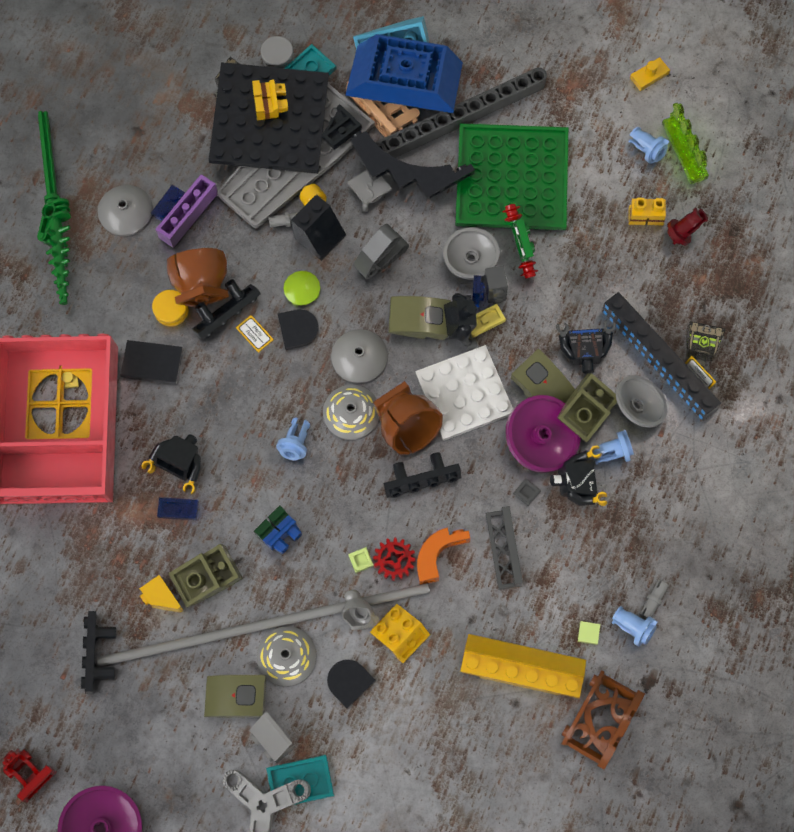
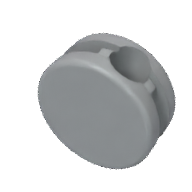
[260,36,294,68]

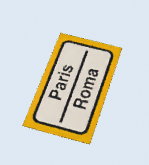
[235,315,274,352]
[685,356,716,389]

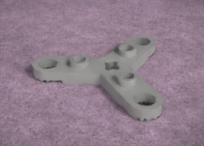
[222,770,311,832]

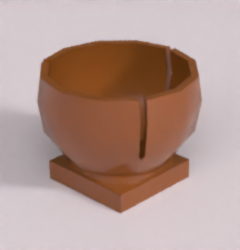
[167,248,229,307]
[373,381,443,454]

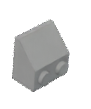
[250,711,296,763]

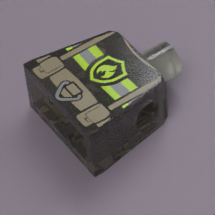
[686,321,726,368]

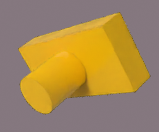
[630,57,670,91]

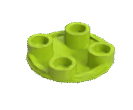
[283,271,321,306]

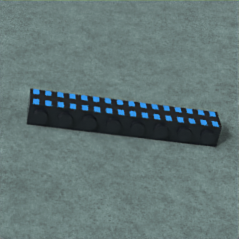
[602,292,721,421]

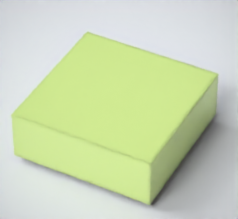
[348,547,374,573]
[577,621,600,645]

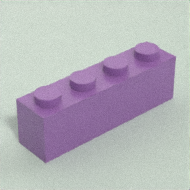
[155,174,218,248]

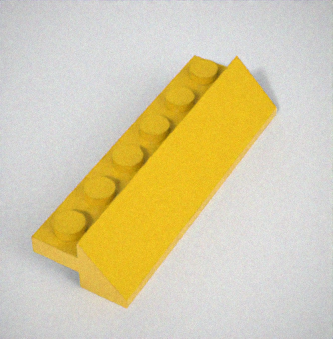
[460,634,586,699]

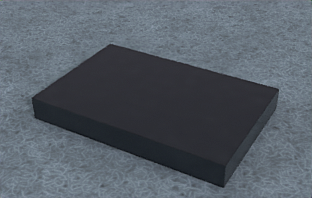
[120,340,183,384]

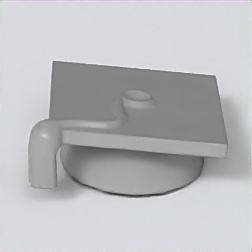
[347,171,392,212]

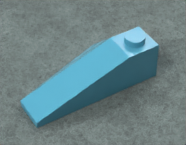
[353,16,429,50]

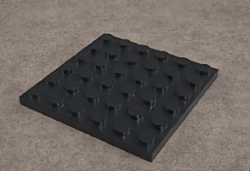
[209,62,329,174]

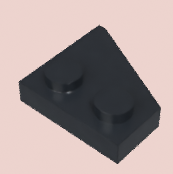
[322,104,362,150]

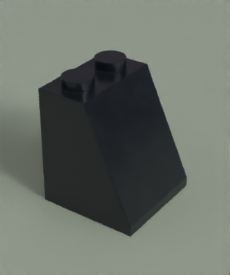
[291,194,346,261]

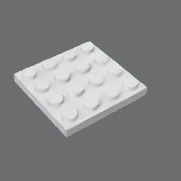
[415,345,513,441]

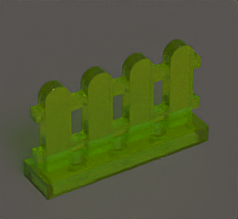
[662,103,709,184]

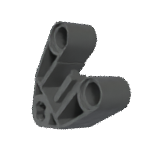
[354,224,409,279]

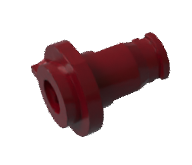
[667,207,708,246]

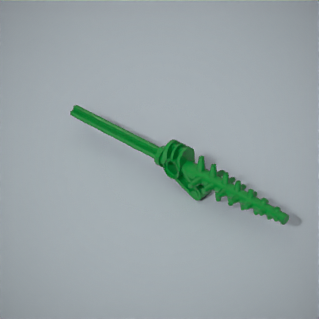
[37,111,71,305]

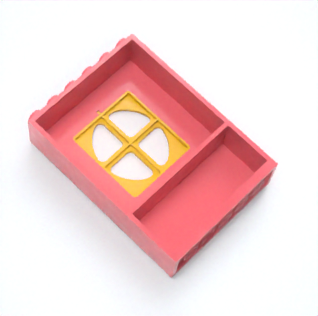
[0,333,118,504]

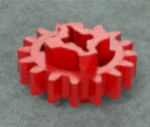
[373,537,416,581]

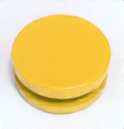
[152,290,189,327]

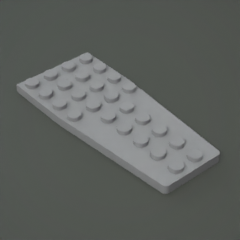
[217,83,375,228]

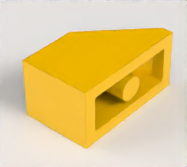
[139,575,184,613]

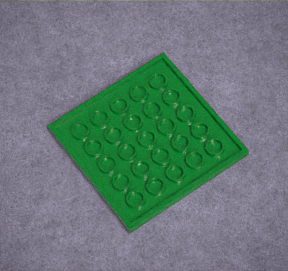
[455,123,569,230]

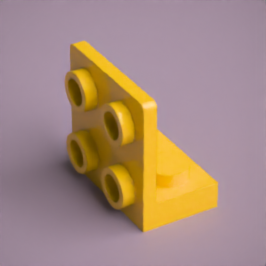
[370,604,430,663]

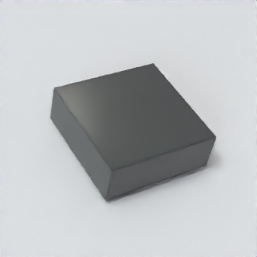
[513,478,541,506]

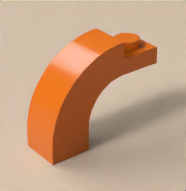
[417,527,470,585]

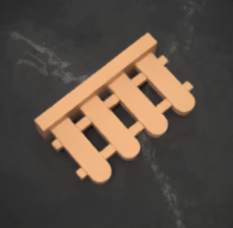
[346,82,420,138]

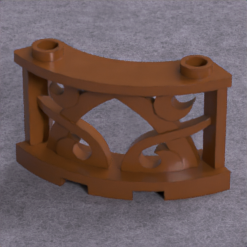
[561,670,645,770]

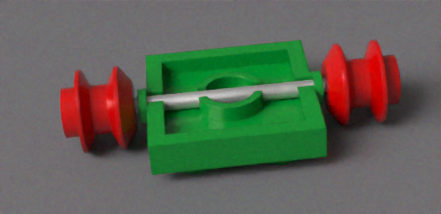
[502,204,538,279]

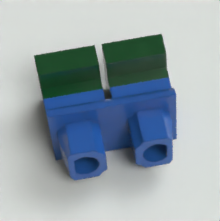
[254,505,302,554]

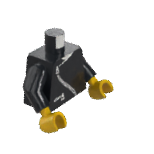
[142,434,201,495]
[550,445,607,506]

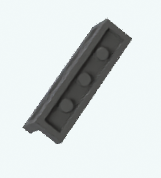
[486,506,523,590]

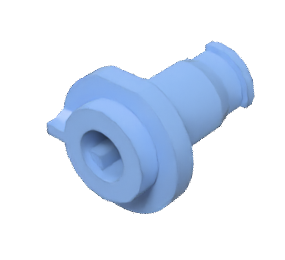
[628,127,670,164]
[276,417,310,461]
[592,430,634,465]
[612,606,658,647]

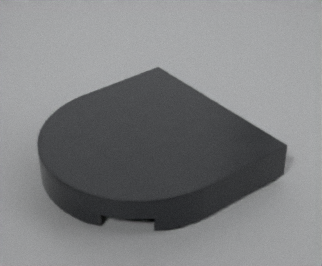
[278,309,319,350]
[327,660,376,709]

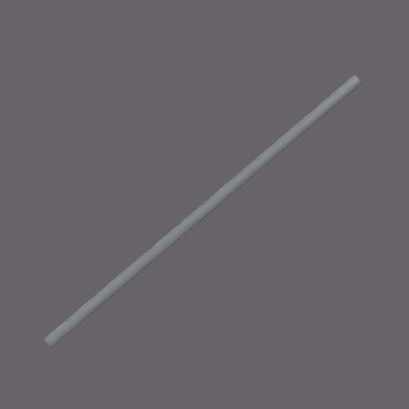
[97,583,430,667]

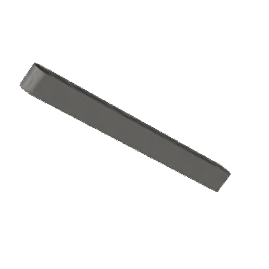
[375,67,547,158]

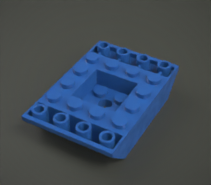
[345,34,463,113]

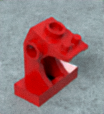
[2,748,57,803]

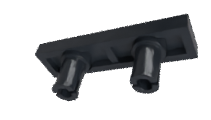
[192,279,261,339]
[383,452,461,498]
[81,611,116,694]

